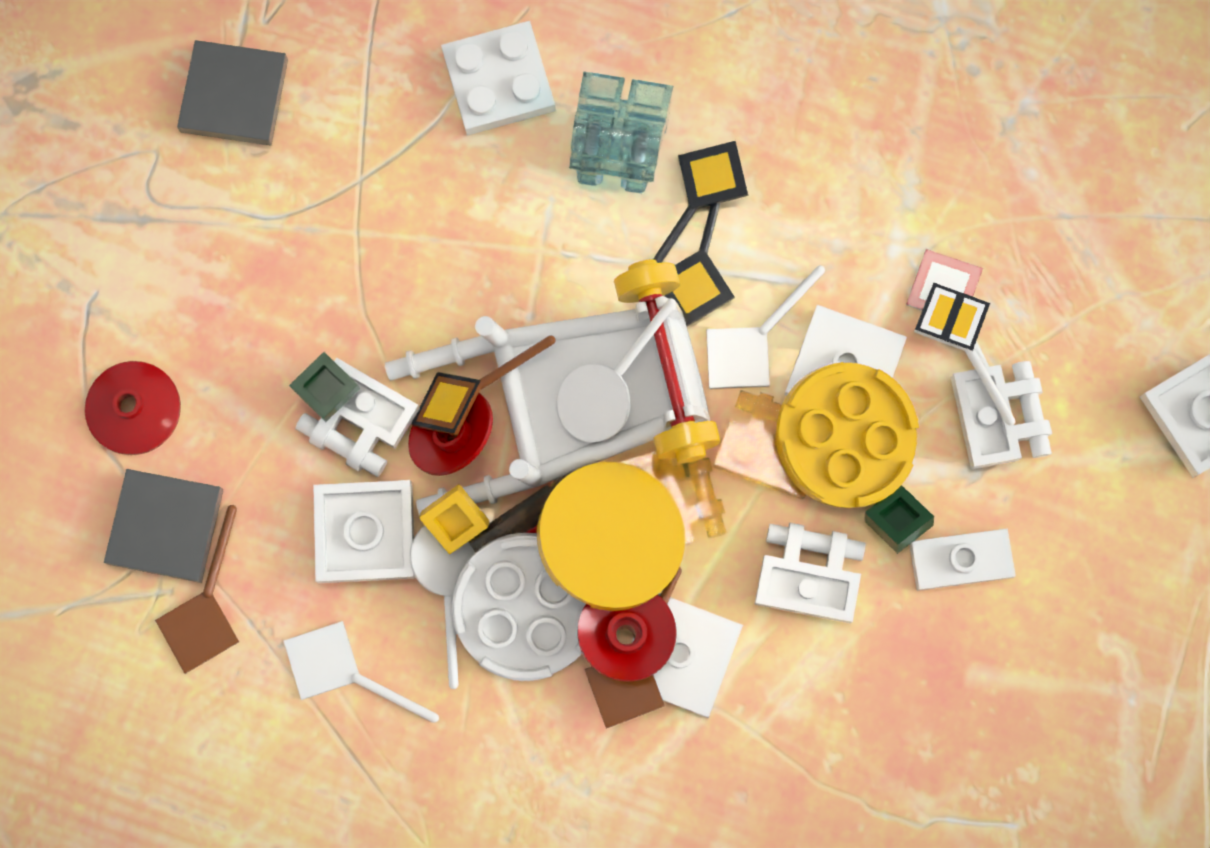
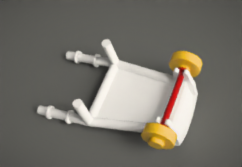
[385,259,721,515]

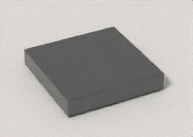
[177,40,288,146]
[104,469,224,583]

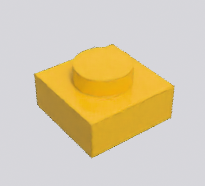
[419,484,490,555]

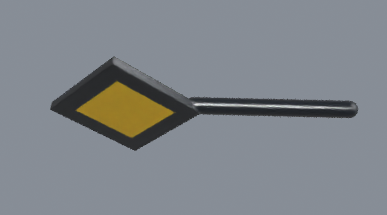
[653,141,749,263]
[664,203,735,327]

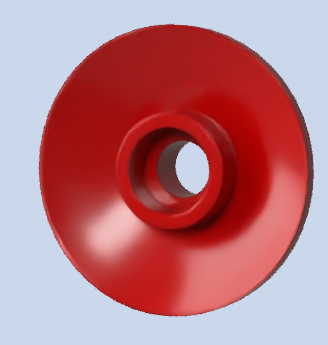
[85,361,181,455]
[408,393,493,476]
[577,594,677,682]

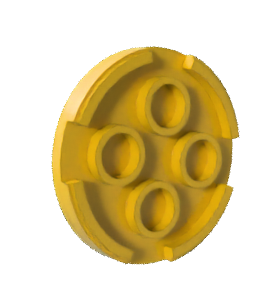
[776,362,919,508]
[537,462,686,611]

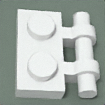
[296,357,420,477]
[950,361,1052,470]
[754,523,866,624]

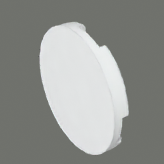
[452,533,586,681]

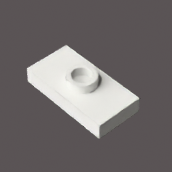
[909,528,1016,591]

